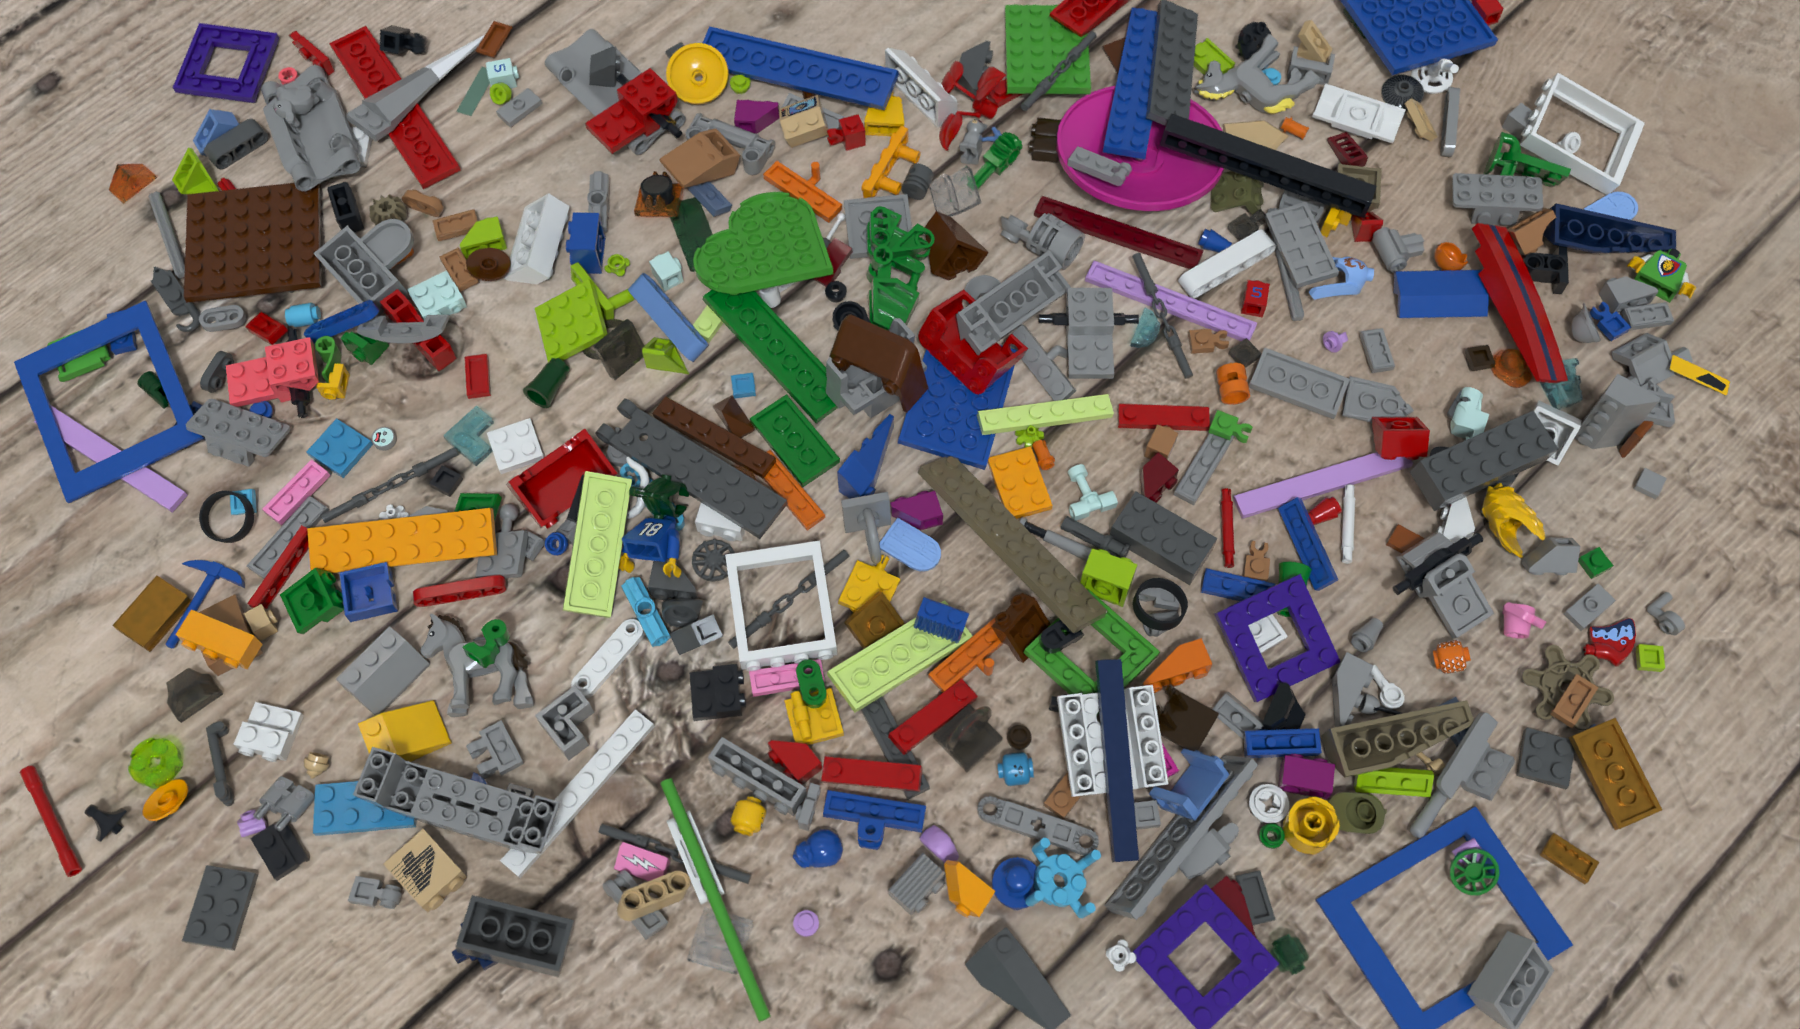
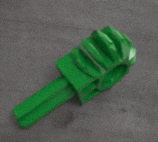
[967,132,1023,192]

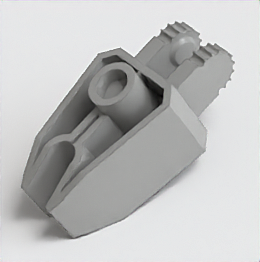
[1178,823,1239,880]

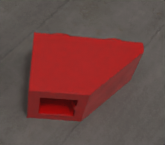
[767,740,822,785]

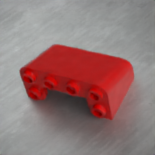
[918,289,1028,395]

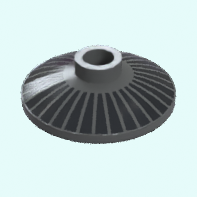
[1381,74,1424,111]

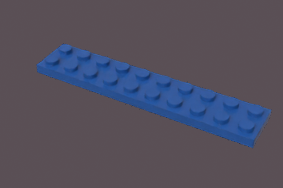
[1103,7,1157,160]
[702,26,899,110]

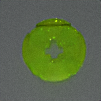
[128,738,183,789]

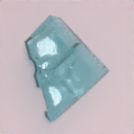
[1540,358,1583,410]

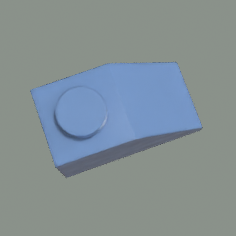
[193,109,239,155]

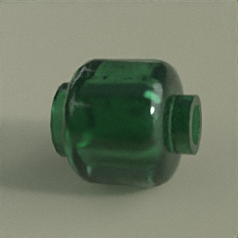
[1270,934,1309,976]

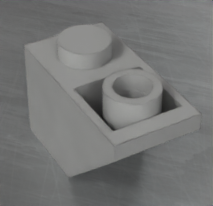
[1521,538,1580,575]

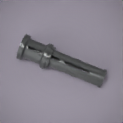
[1061,516,1131,558]

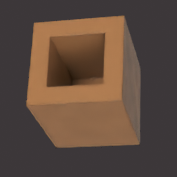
[1144,424,1178,460]

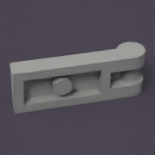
[1067,146,1132,186]
[603,870,668,940]

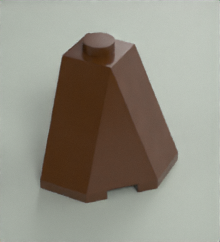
[925,211,989,280]

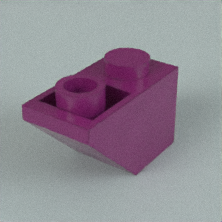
[734,100,779,134]
[890,491,943,530]

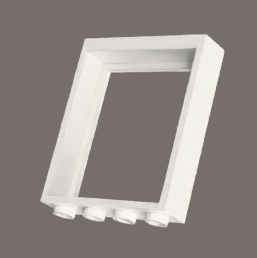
[1520,73,1645,195]
[725,541,837,671]

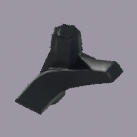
[85,804,127,842]

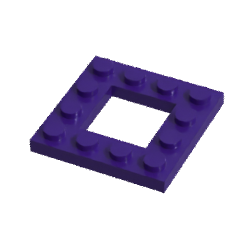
[172,23,280,103]
[1214,574,1341,702]
[1132,884,1280,1029]

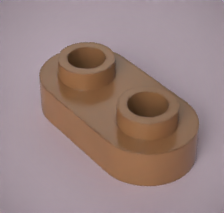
[402,189,444,217]

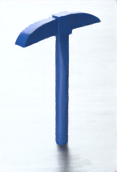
[165,560,245,649]

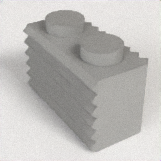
[888,853,946,915]

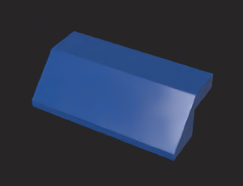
[1393,270,1489,318]

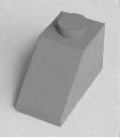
[1599,276,1659,314]

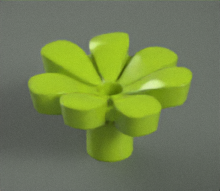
[1015,425,1044,448]

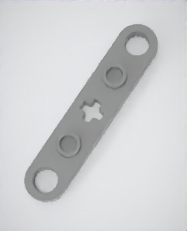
[977,796,1099,856]

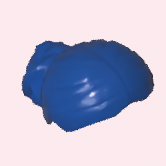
[793,829,843,868]

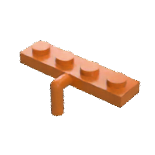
[763,161,842,223]
[928,618,1004,692]

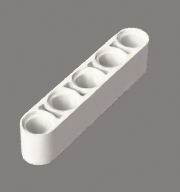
[1178,229,1277,298]

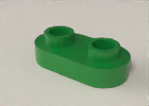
[796,660,827,708]

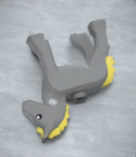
[1194,34,1320,114]

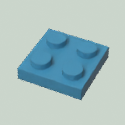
[306,418,373,478]

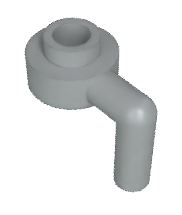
[1647,592,1685,636]

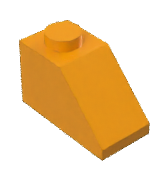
[944,860,995,918]

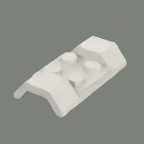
[1312,83,1406,144]

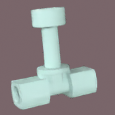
[1067,464,1118,521]

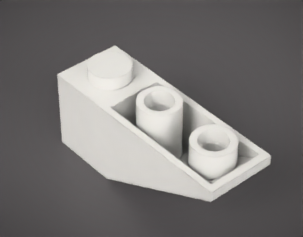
[1436,497,1475,544]

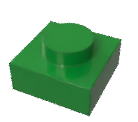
[1578,547,1614,579]

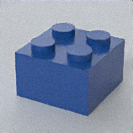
[566,212,606,274]

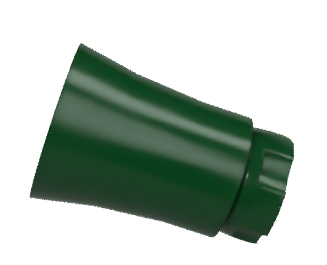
[523,358,570,408]

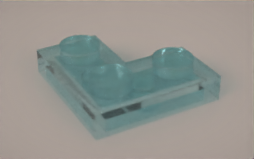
[443,406,494,466]

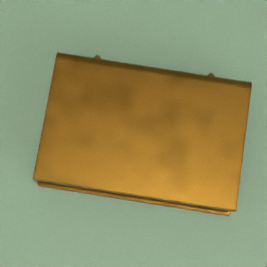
[112,575,192,652]

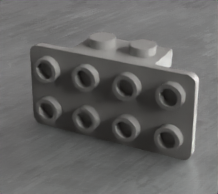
[1452,173,1543,225]
[186,399,290,467]

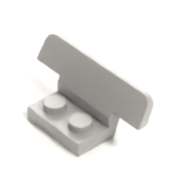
[1612,333,1693,386]
[1437,713,1515,801]

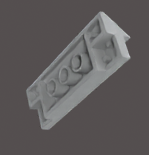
[956,250,1071,355]

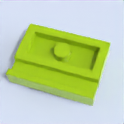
[1194,38,1235,76]

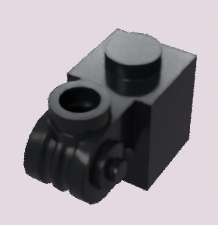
[380,25,427,54]

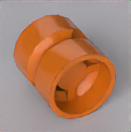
[1216,363,1250,405]

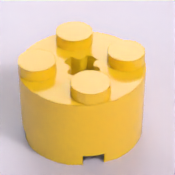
[1283,797,1340,855]

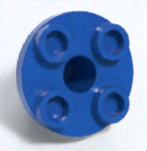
[992,858,1037,910]

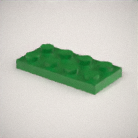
[750,394,840,487]

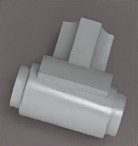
[1373,227,1424,273]

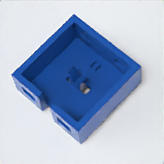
[340,562,398,622]

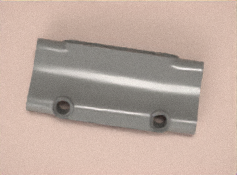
[545,29,686,155]
[261,65,361,191]

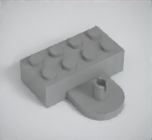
[313,219,414,316]

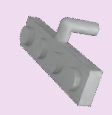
[1006,324,1077,401]

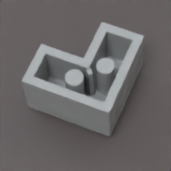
[535,686,594,760]

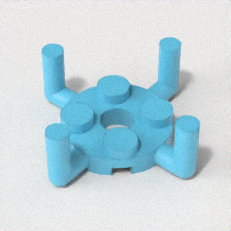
[1025,838,1101,919]

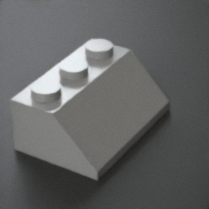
[336,626,430,716]
[1467,931,1554,1029]

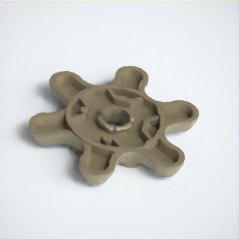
[1522,645,1614,730]

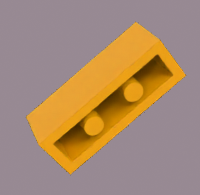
[176,609,263,670]

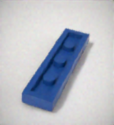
[1278,497,1339,591]

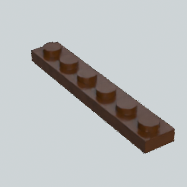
[652,397,776,479]

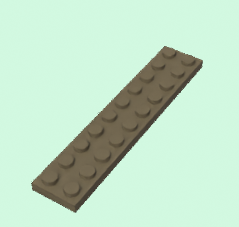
[918,456,1108,633]

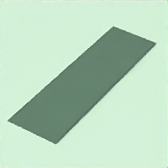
[456,67,490,116]

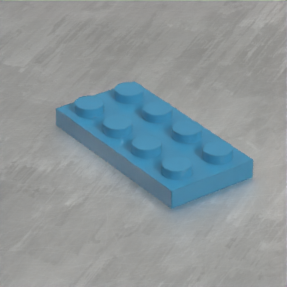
[313,781,416,836]

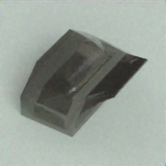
[166,668,223,723]

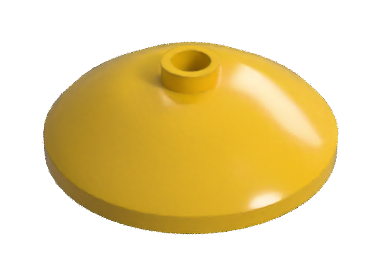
[666,43,729,105]

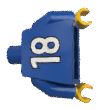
[618,516,681,578]

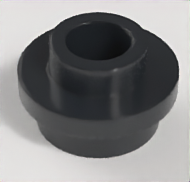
[825,281,847,302]

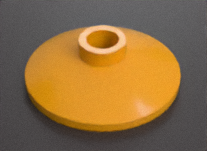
[142,779,189,821]

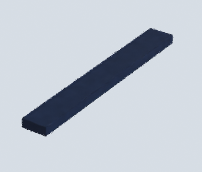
[1095,659,1139,862]

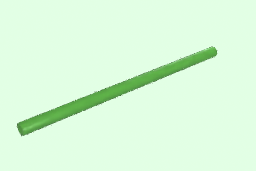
[660,778,771,1022]

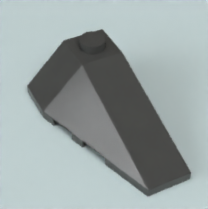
[965,927,1071,1029]

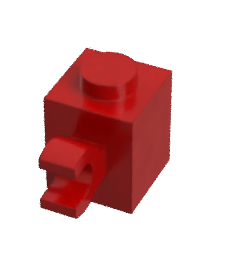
[827,114,866,151]

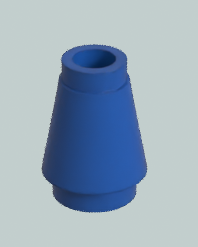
[1198,229,1232,253]

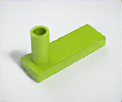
[570,262,634,324]

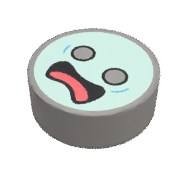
[372,427,396,451]

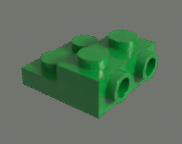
[280,567,344,634]

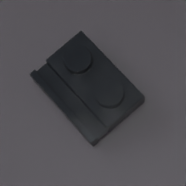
[250,824,310,881]

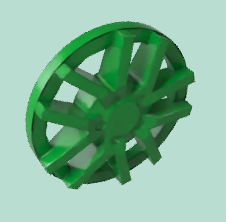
[1449,847,1500,895]

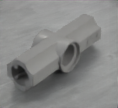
[587,171,610,232]

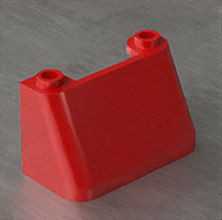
[506,429,618,529]

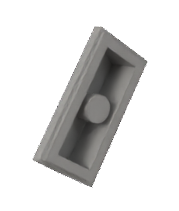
[1212,692,1264,740]

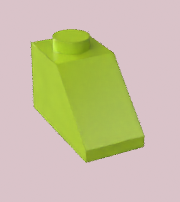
[459,216,507,259]

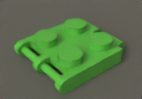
[47,329,111,382]

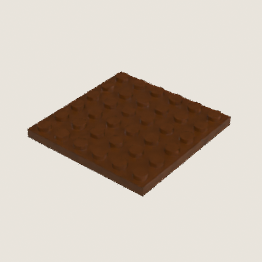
[184,183,321,303]

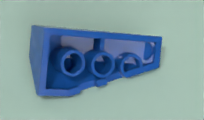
[837,414,894,499]

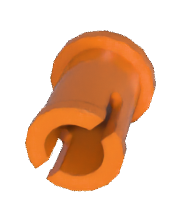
[1280,117,1309,140]
[1032,440,1055,470]

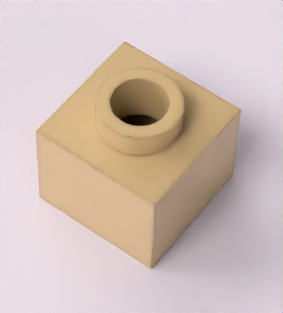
[244,604,279,641]

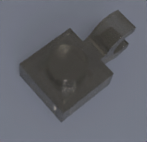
[1227,209,1265,241]

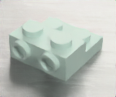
[407,270,467,320]

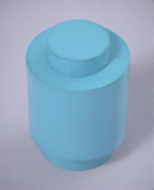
[285,303,321,328]

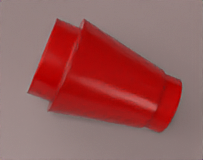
[1308,497,1342,525]

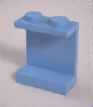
[1149,748,1230,821]

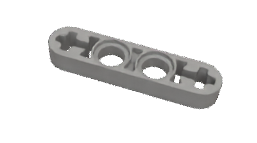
[1440,87,1460,157]

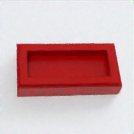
[465,354,491,399]

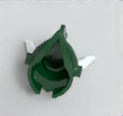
[626,456,689,519]

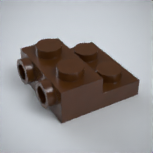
[991,593,1051,663]

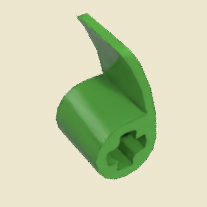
[315,336,341,383]

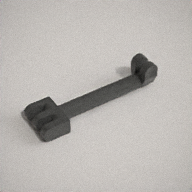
[206,721,234,806]

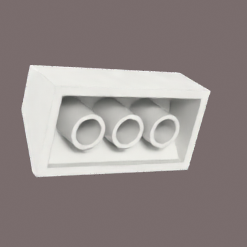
[885,48,958,128]
[504,193,570,285]

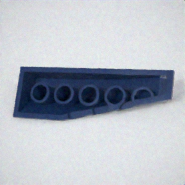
[1543,203,1676,253]

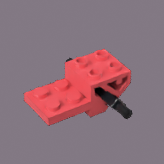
[226,328,319,418]

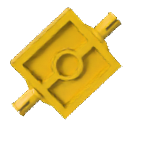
[838,555,900,613]

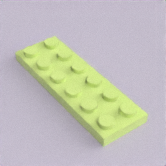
[562,471,632,618]
[827,600,972,713]

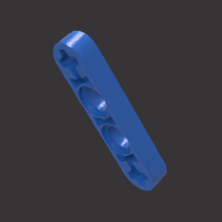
[303,300,379,344]

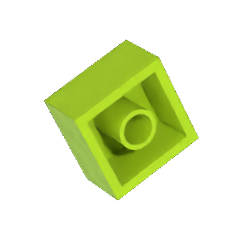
[1080,548,1138,607]

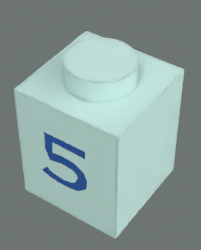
[486,58,519,89]

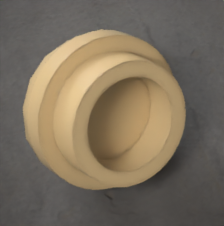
[304,752,329,779]

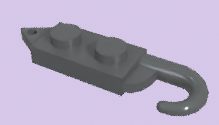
[151,267,200,332]

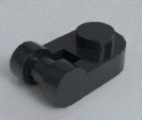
[1040,620,1084,653]

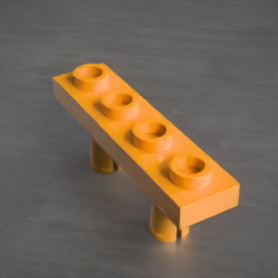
[861,126,921,198]

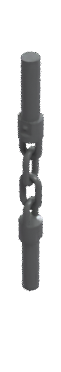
[1021,31,1097,111]
[1132,253,1193,379]
[321,447,458,523]
[728,550,850,649]
[599,823,751,884]

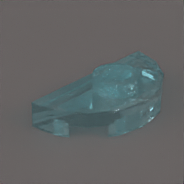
[1130,307,1160,348]

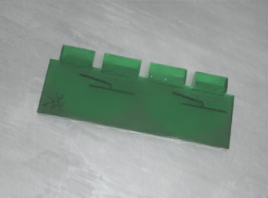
[667,197,713,272]

